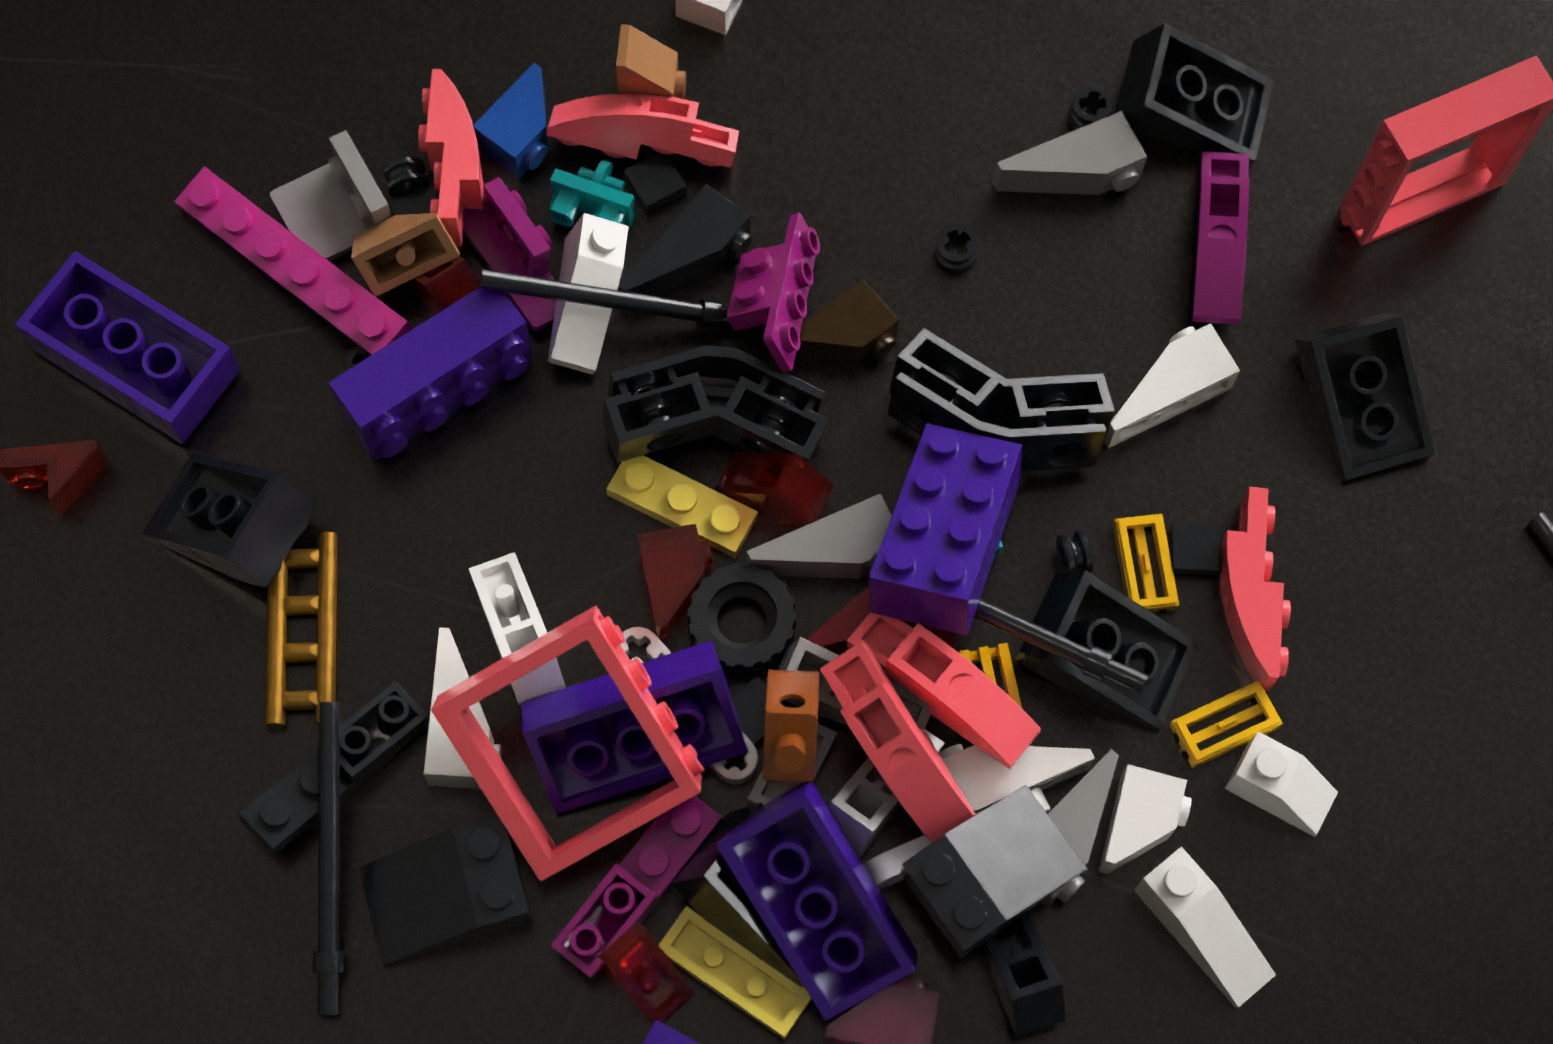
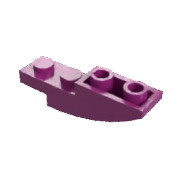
[1192,151,1250,325]
[550,796,723,979]

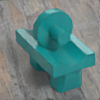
[549,160,636,228]

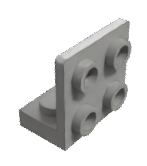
[270,130,392,262]

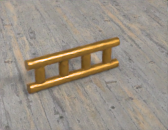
[265,532,337,728]

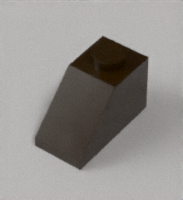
[795,279,899,366]

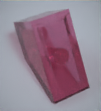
[824,978,940,1044]

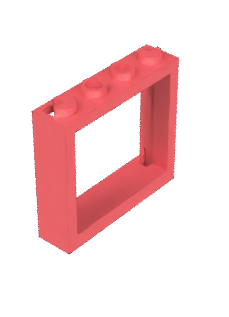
[1339,55,1553,246]
[431,605,705,882]

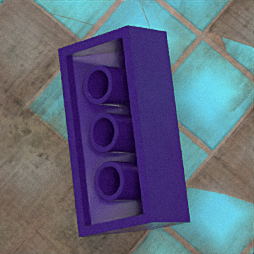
[521,640,748,815]
[716,782,917,1021]

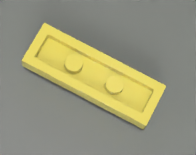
[606,455,758,559]
[656,906,812,1040]

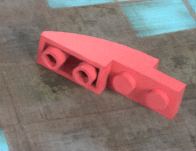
[418,69,484,247]
[546,93,739,168]
[1219,487,1291,691]
[847,612,1041,770]
[820,641,976,843]

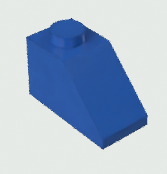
[473,63,549,179]

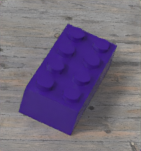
[14,251,240,445]
[328,288,533,463]
[869,423,1022,636]

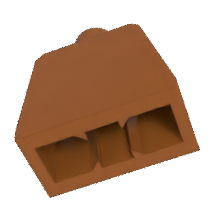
[763,670,819,782]

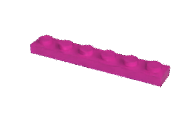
[174,166,413,355]

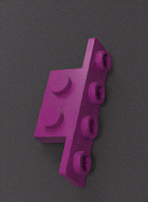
[435,177,556,332]
[727,213,820,372]

